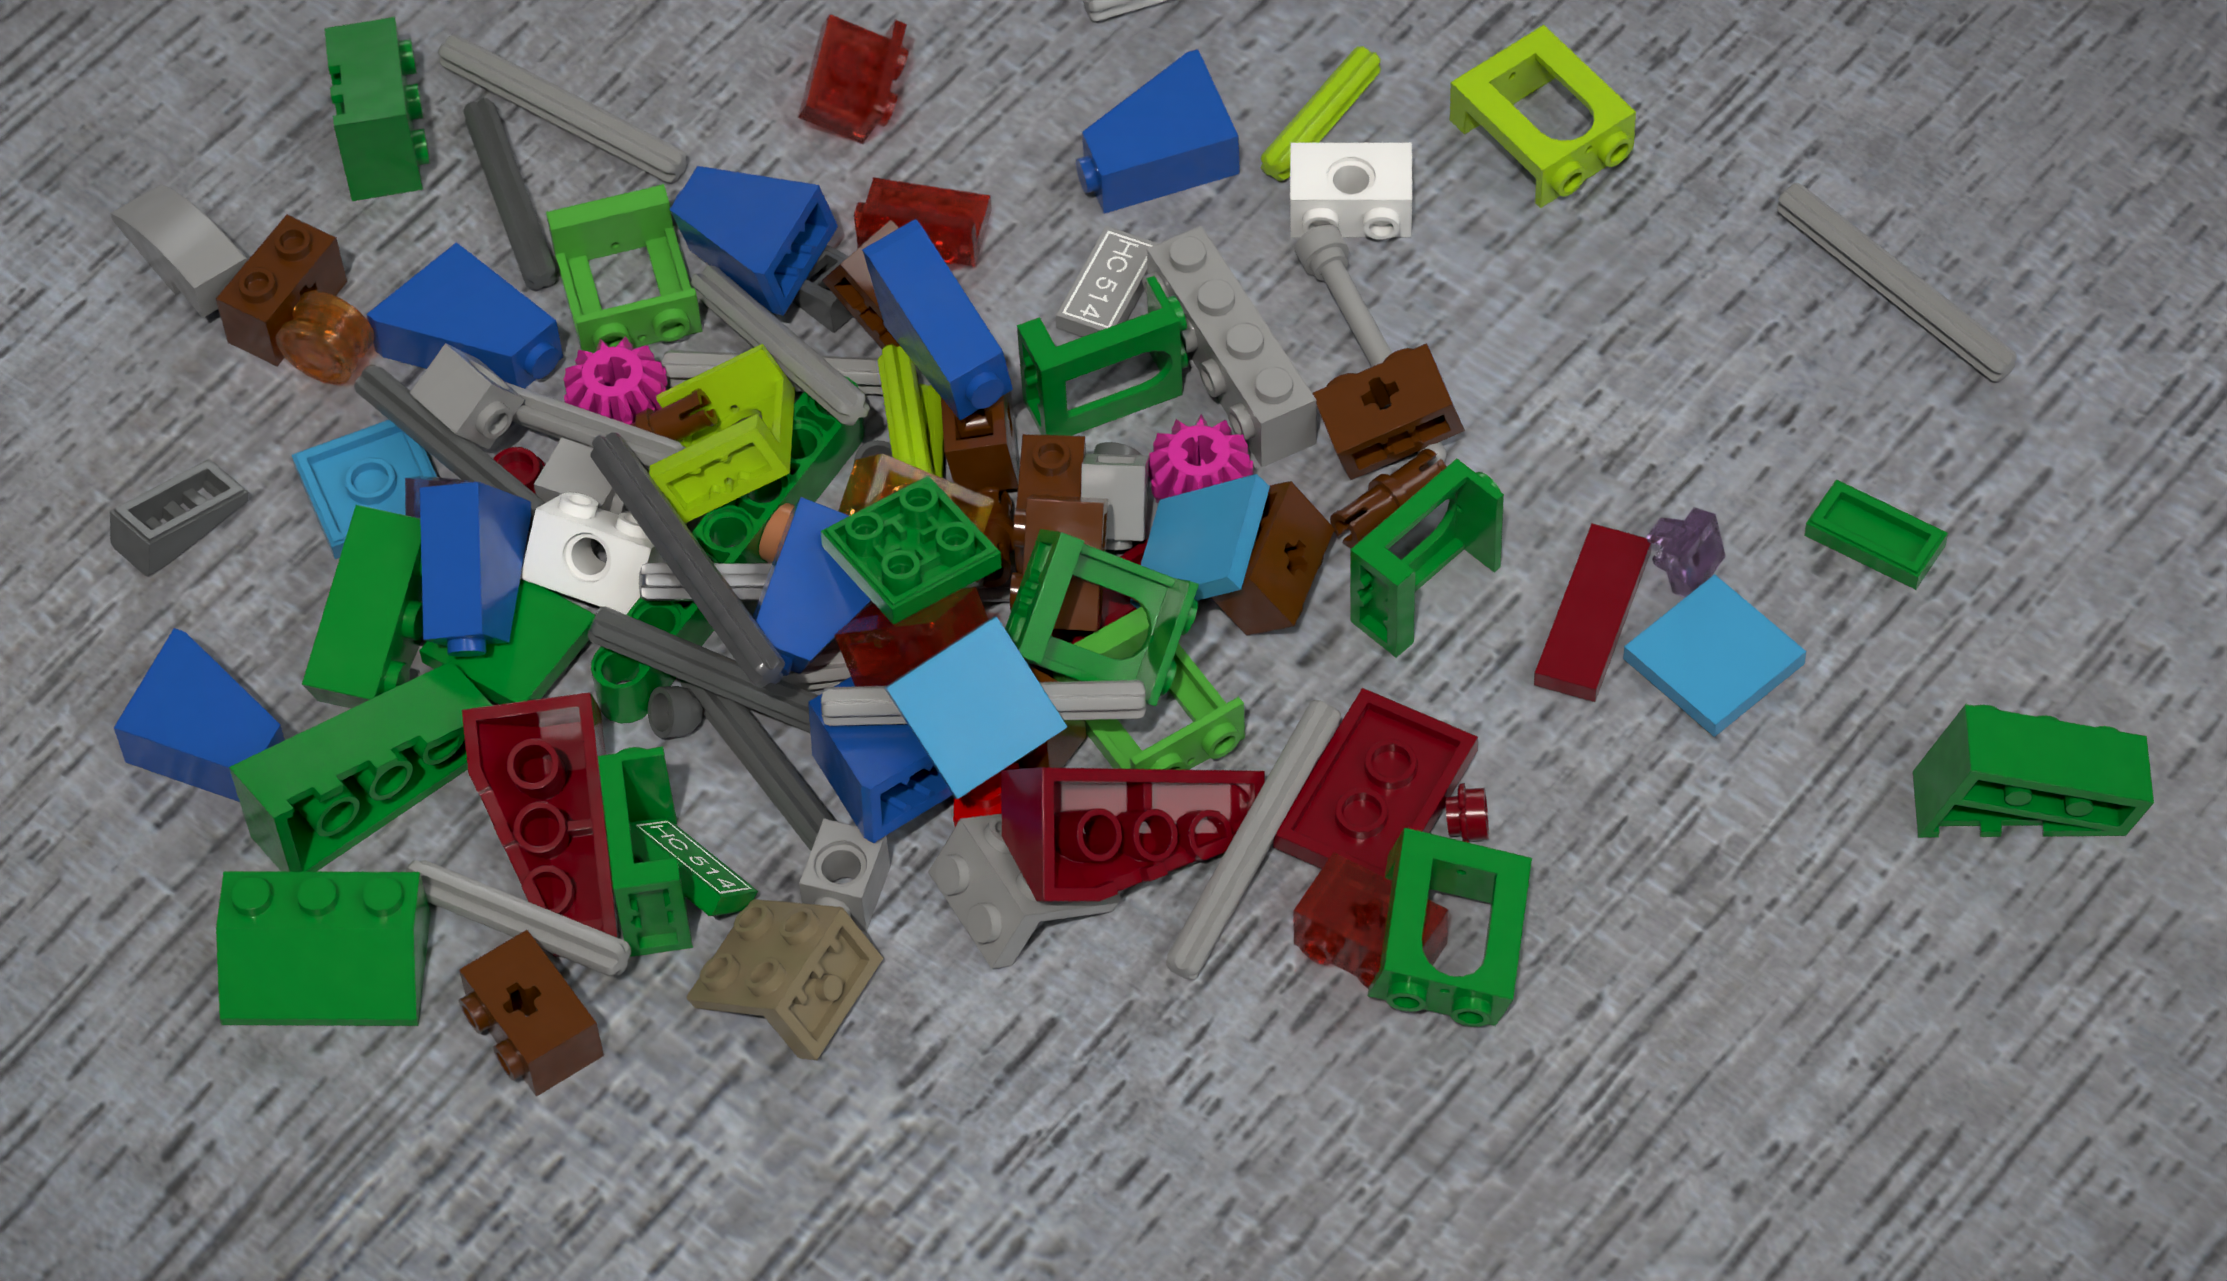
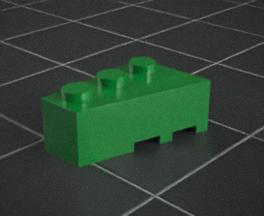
[324,17,430,201]
[302,505,423,708]
[1912,704,2154,838]

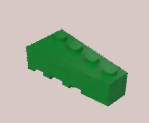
[229,661,493,872]

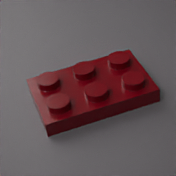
[1274,688,1478,898]

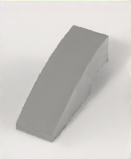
[111,184,247,318]

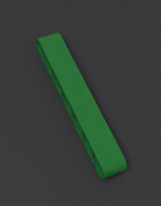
[591,376,865,724]

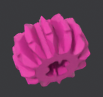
[564,336,668,424]
[1148,414,1253,503]

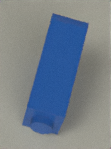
[1076,49,1240,214]
[670,166,838,315]
[862,219,1013,420]
[366,242,563,388]
[420,482,531,657]
[753,497,872,676]
[114,628,285,802]
[808,675,953,843]

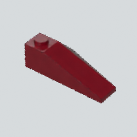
[462,692,619,957]
[1001,767,1265,901]

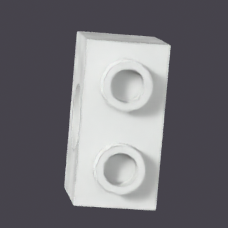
[1290,143,1412,240]
[520,492,666,614]

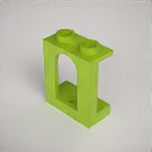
[1450,25,1636,208]
[649,343,795,523]

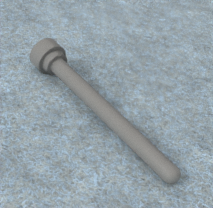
[1295,225,1446,467]

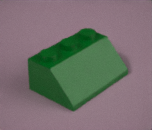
[216,871,431,1026]

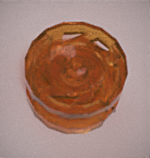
[276,291,375,385]

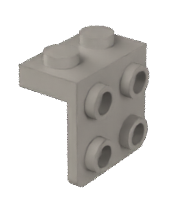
[928,814,1121,969]

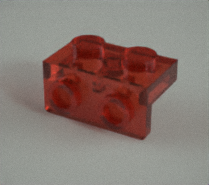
[798,14,909,144]
[854,177,992,267]

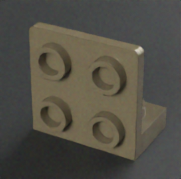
[687,899,883,1060]

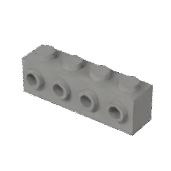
[1142,226,1317,467]

